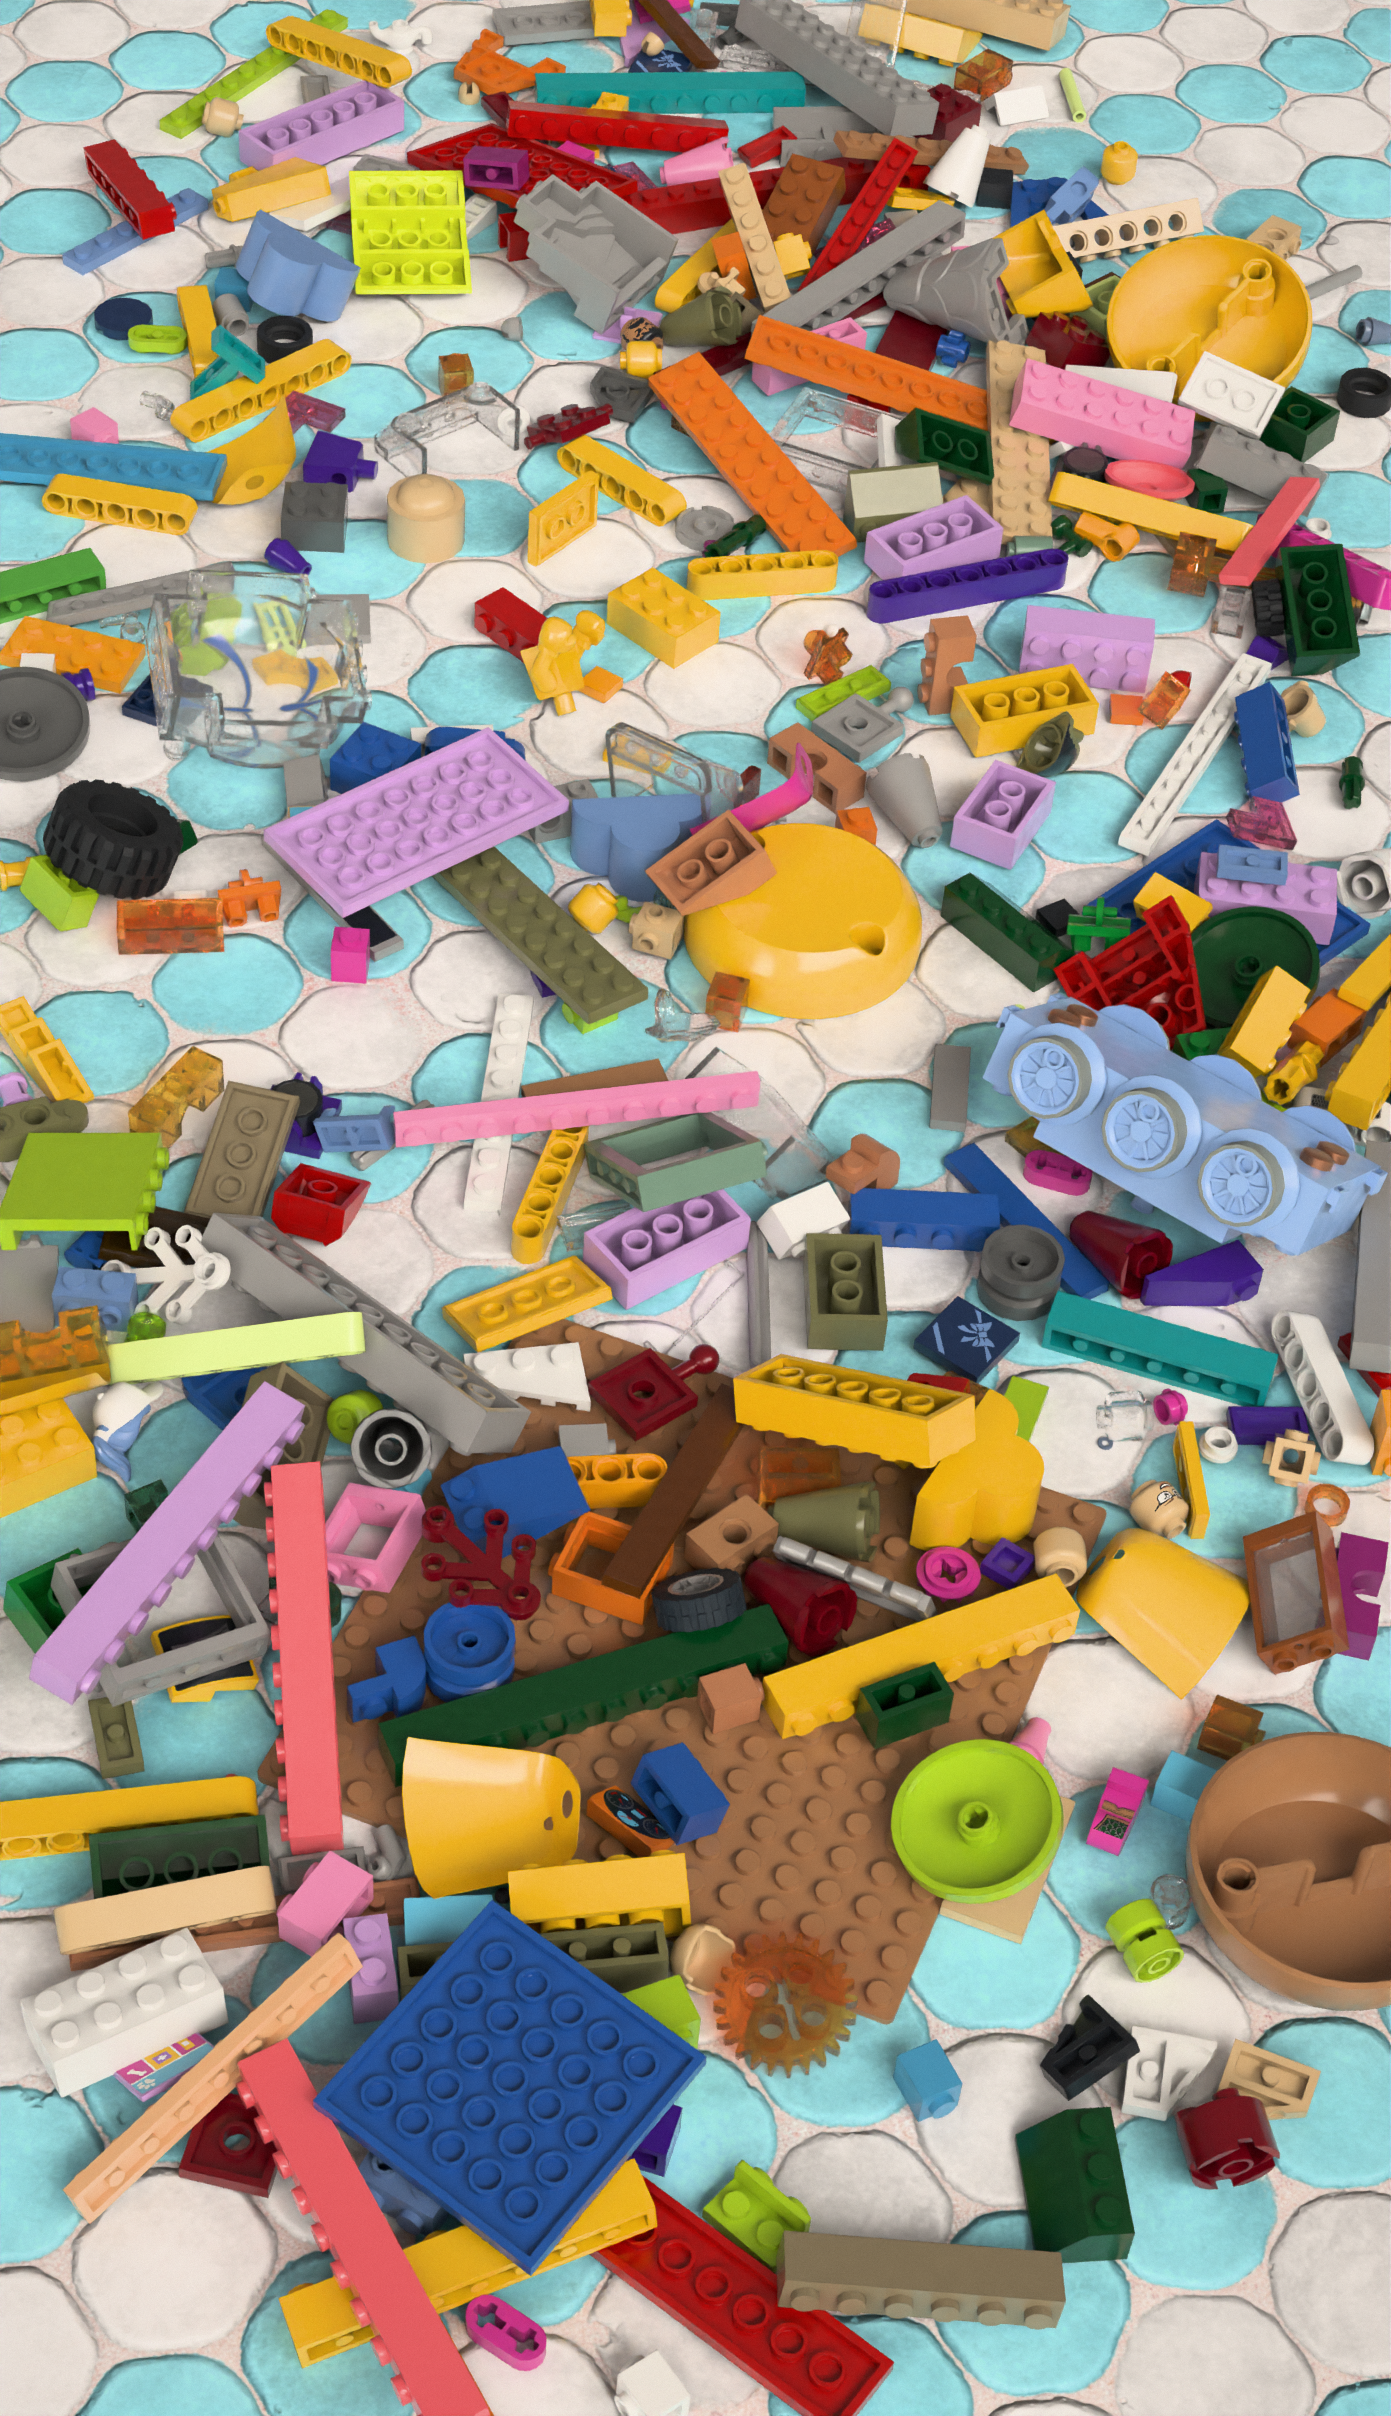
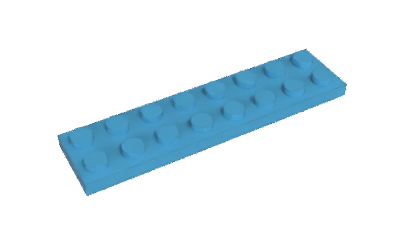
[0,433,227,501]

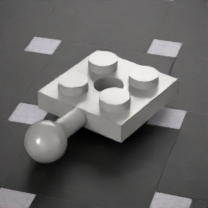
[811,687,914,763]

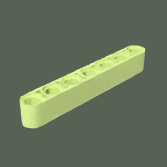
[105,1312,366,1386]

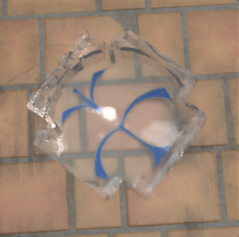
[145,569,372,769]

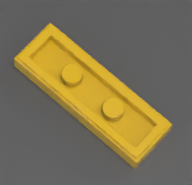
[1172,1421,1210,1539]

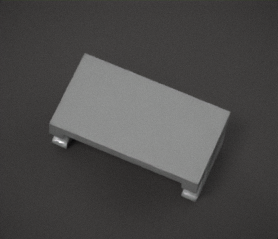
[283,754,329,808]

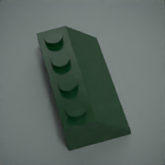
[1274,543,1360,677]
[941,872,1078,992]
[89,1815,271,1899]

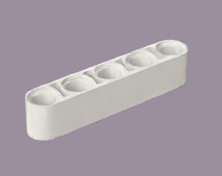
[1271,1310,1374,1465]

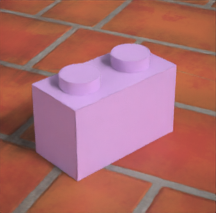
[343,1913,398,2024]

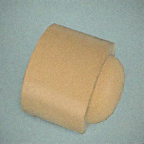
[387,474,465,564]

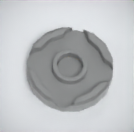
[675,506,735,552]

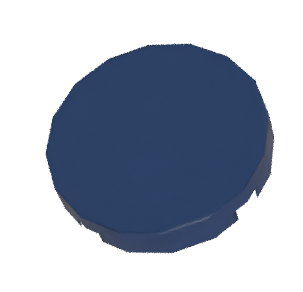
[94,298,153,340]

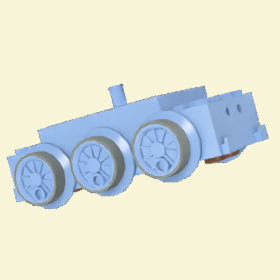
[983,993,1388,1256]

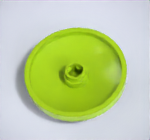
[891,1739,1064,1904]

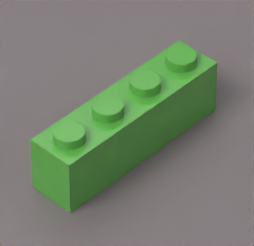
[0,548,106,624]

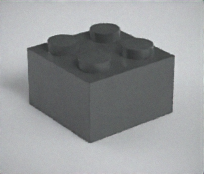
[281,481,348,553]

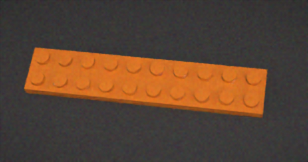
[744,315,988,431]
[648,352,857,557]

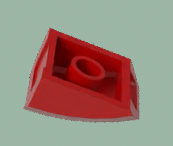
[271,1163,371,1247]

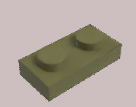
[88,1697,145,1779]

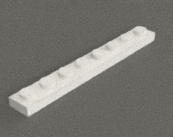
[464,993,534,1213]

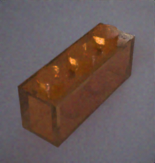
[117,898,224,955]

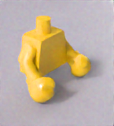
[520,610,605,716]

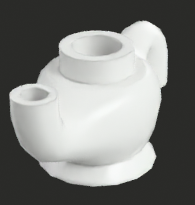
[369,19,432,55]

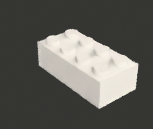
[20,1928,229,2098]

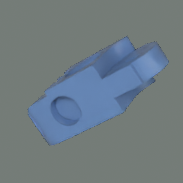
[1044,166,1099,224]

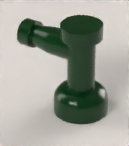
[1050,515,1093,557]

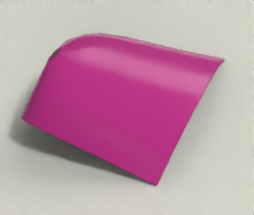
[690,743,814,836]

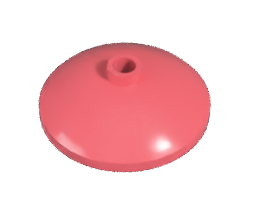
[1104,460,1195,502]

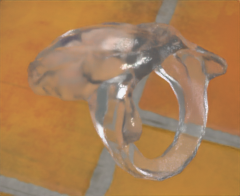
[645,988,721,1043]

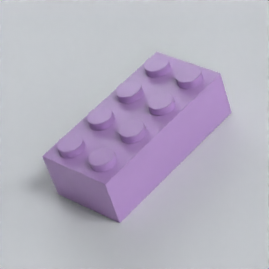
[864,495,1004,580]
[1019,605,1155,693]
[1194,852,1337,945]
[583,1189,751,1310]

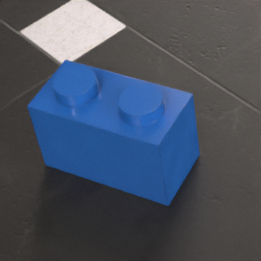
[630,1742,730,1845]

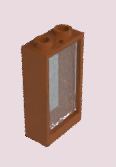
[1243,1511,1350,1675]

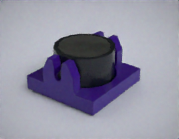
[270,1072,342,1159]

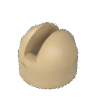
[641,32,665,56]
[458,82,480,105]

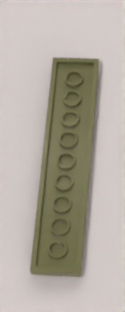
[432,846,648,1025]

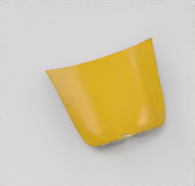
[206,394,296,505]
[0,1321,111,1416]
[1076,1528,1251,1699]
[402,1737,581,1899]

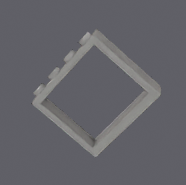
[50,1534,271,1707]

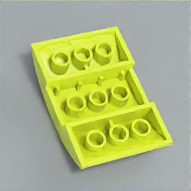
[349,170,472,294]

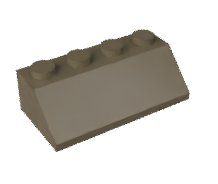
[233,1362,334,1530]

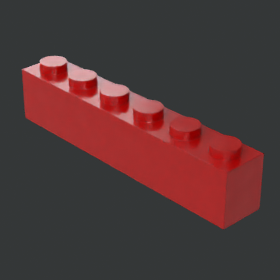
[83,139,177,240]

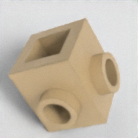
[628,901,684,959]
[1262,1428,1321,1487]

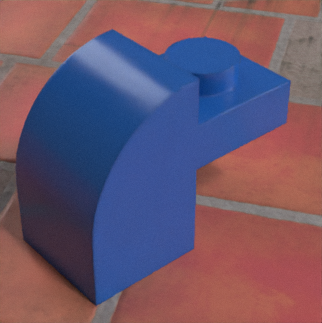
[347,1635,426,1723]

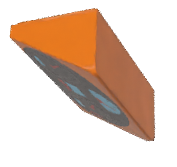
[586,1785,674,1858]

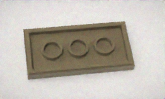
[184,1080,300,1219]

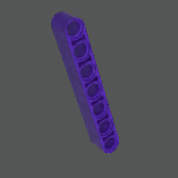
[866,548,1069,624]

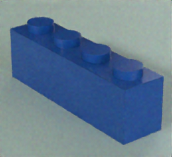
[1234,681,1300,810]
[848,1188,1000,1252]

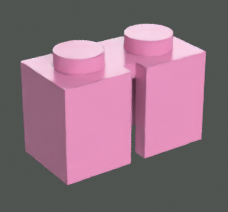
[276,1851,374,1957]

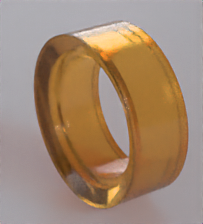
[1304,1484,1350,1528]

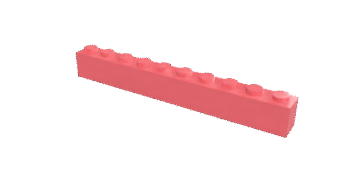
[264,1461,344,1856]
[235,2038,490,2416]

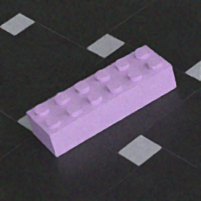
[239,80,404,171]

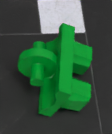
[1067,896,1131,952]

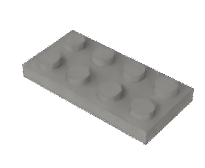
[493,1,607,47]

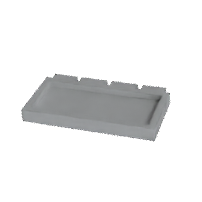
[773,1536,938,1622]

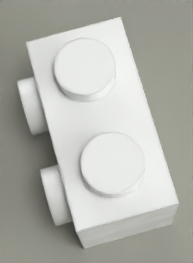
[756,1182,851,1260]

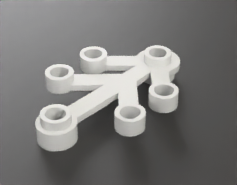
[101,1225,231,1327]

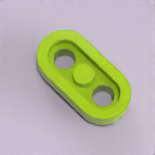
[128,325,188,355]

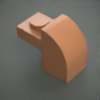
[826,1134,900,1195]

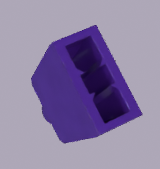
[303,431,378,493]

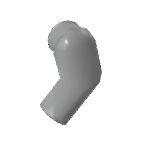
[367,1824,406,1882]

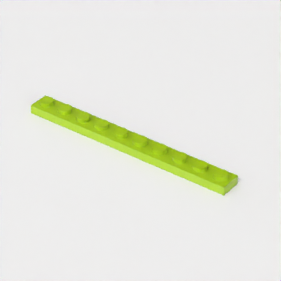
[159,9,348,139]

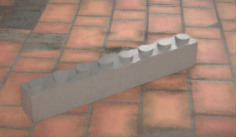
[1349,1140,1391,1374]

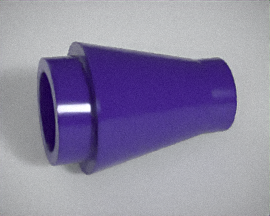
[264,538,312,580]

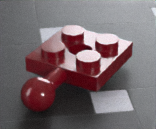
[588,1344,720,1442]
[178,2093,278,2198]

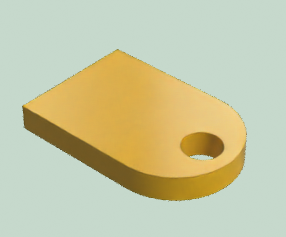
[886,187,955,210]

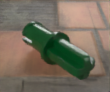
[1339,756,1365,810]

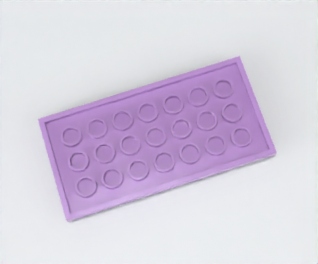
[264,727,569,918]

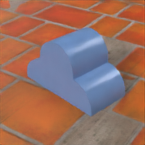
[235,209,361,322]
[570,793,708,902]

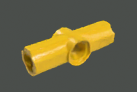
[1263,1040,1324,1105]

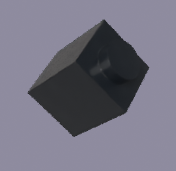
[977,167,1013,209]

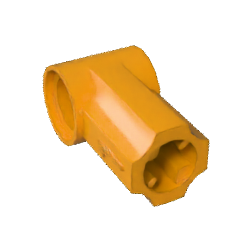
[1074,511,1140,562]

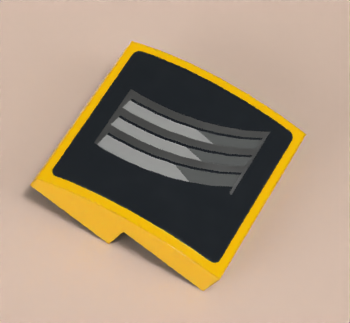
[150,1615,259,1703]

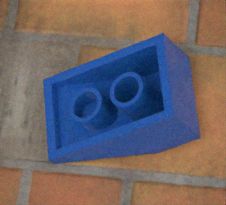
[440,1446,591,1559]

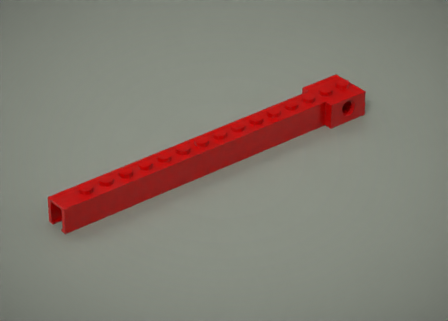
[498,157,931,262]

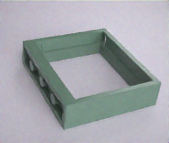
[584,1112,768,1212]

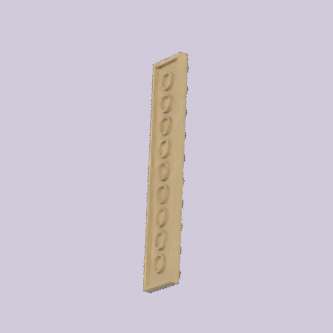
[986,340,1053,545]

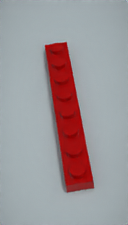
[797,137,919,292]

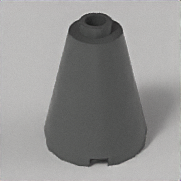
[351,1408,432,1489]

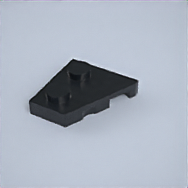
[1040,1994,1140,2101]

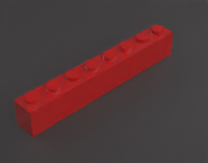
[506,100,729,153]

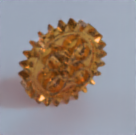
[713,1931,858,2078]

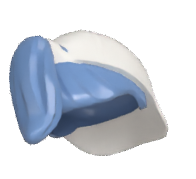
[91,1381,164,1482]

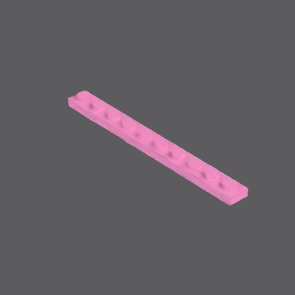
[393,1071,760,1148]

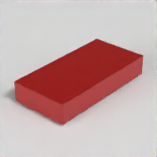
[737,126,797,168]

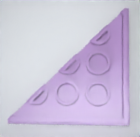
[619,0,690,68]

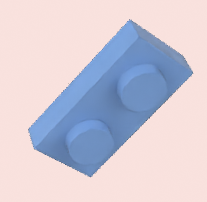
[1216,844,1288,886]

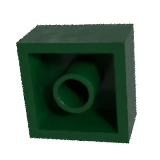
[1252,386,1340,463]

